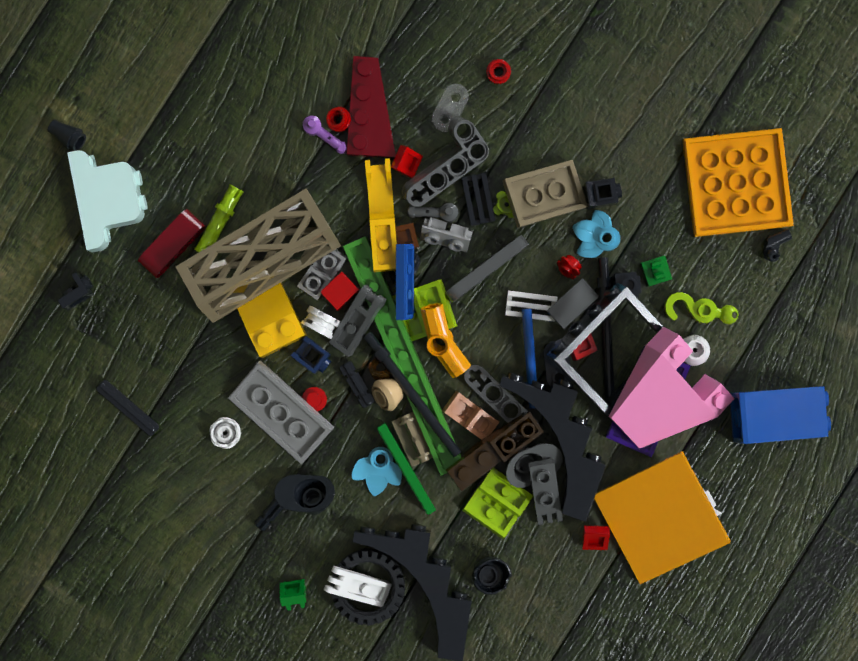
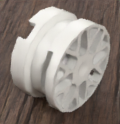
[301,306,340,339]

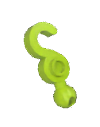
[664,292,739,324]

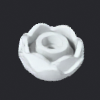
[683,335,710,366]
[210,417,241,449]

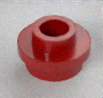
[486,59,511,84]
[326,107,351,132]

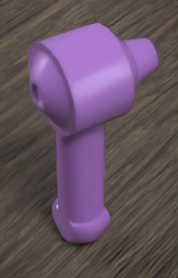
[303,116,347,154]

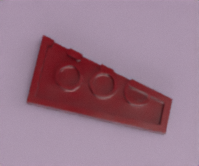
[347,56,396,159]

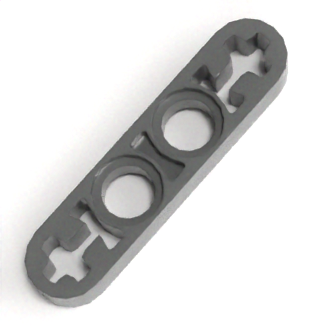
[445,235,529,303]
[464,365,540,426]

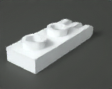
[324,566,392,607]

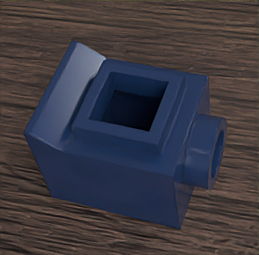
[290,336,331,374]

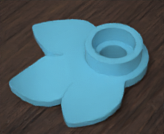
[573,210,620,258]
[352,447,402,496]

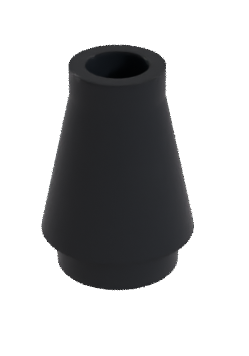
[47,120,86,151]

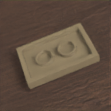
[502,160,588,228]

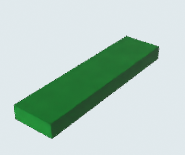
[377,423,436,515]

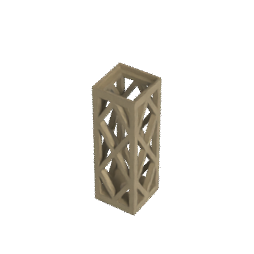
[176,188,341,323]

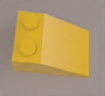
[233,277,307,358]

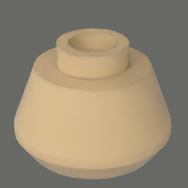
[372,378,404,411]

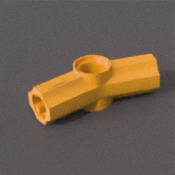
[420,303,471,378]

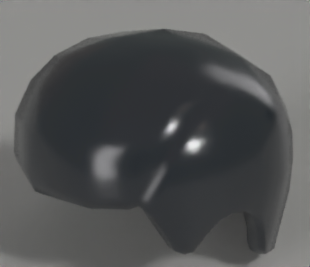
[472,556,512,595]

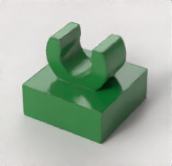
[640,256,672,287]
[280,579,306,611]

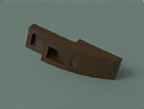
[446,411,544,491]

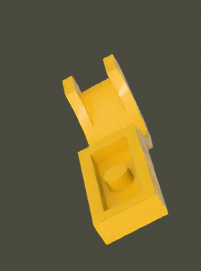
[365,158,397,272]

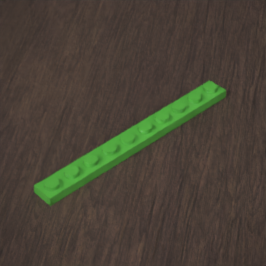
[343,236,462,475]

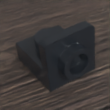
[58,272,94,310]

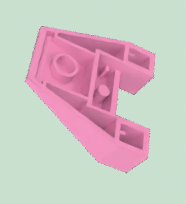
[609,327,734,448]

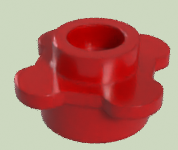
[557,255,582,279]

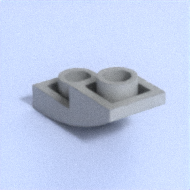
[297,244,348,300]

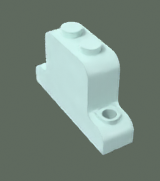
[67,150,147,252]

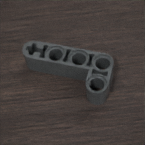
[402,117,489,207]

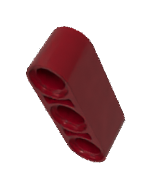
[138,209,206,278]

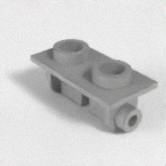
[420,217,473,252]

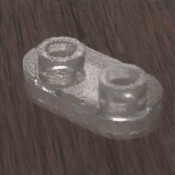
[432,84,469,132]

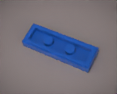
[396,244,414,320]

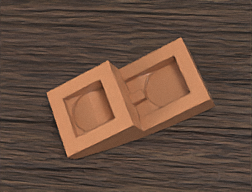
[442,391,499,440]

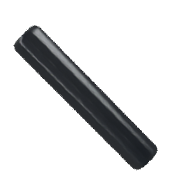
[96,380,160,436]

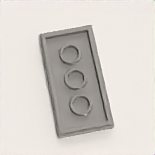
[228,360,334,464]

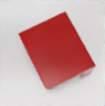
[321,272,360,311]

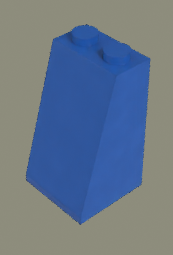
[730,386,831,444]

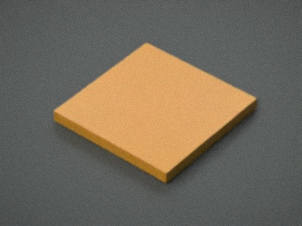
[682,128,794,237]
[594,451,731,584]

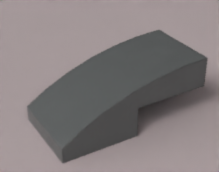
[547,278,599,329]

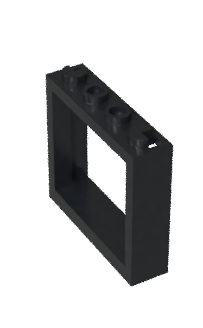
[546,283,663,421]

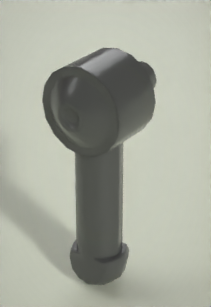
[406,203,459,223]

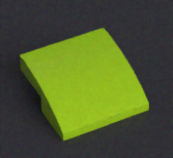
[393,279,457,341]
[462,467,533,539]

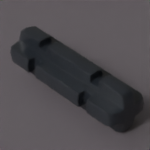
[339,361,374,408]
[254,498,283,531]

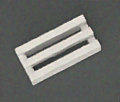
[505,291,558,322]

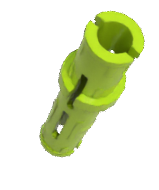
[194,184,244,252]

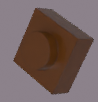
[395,223,419,249]

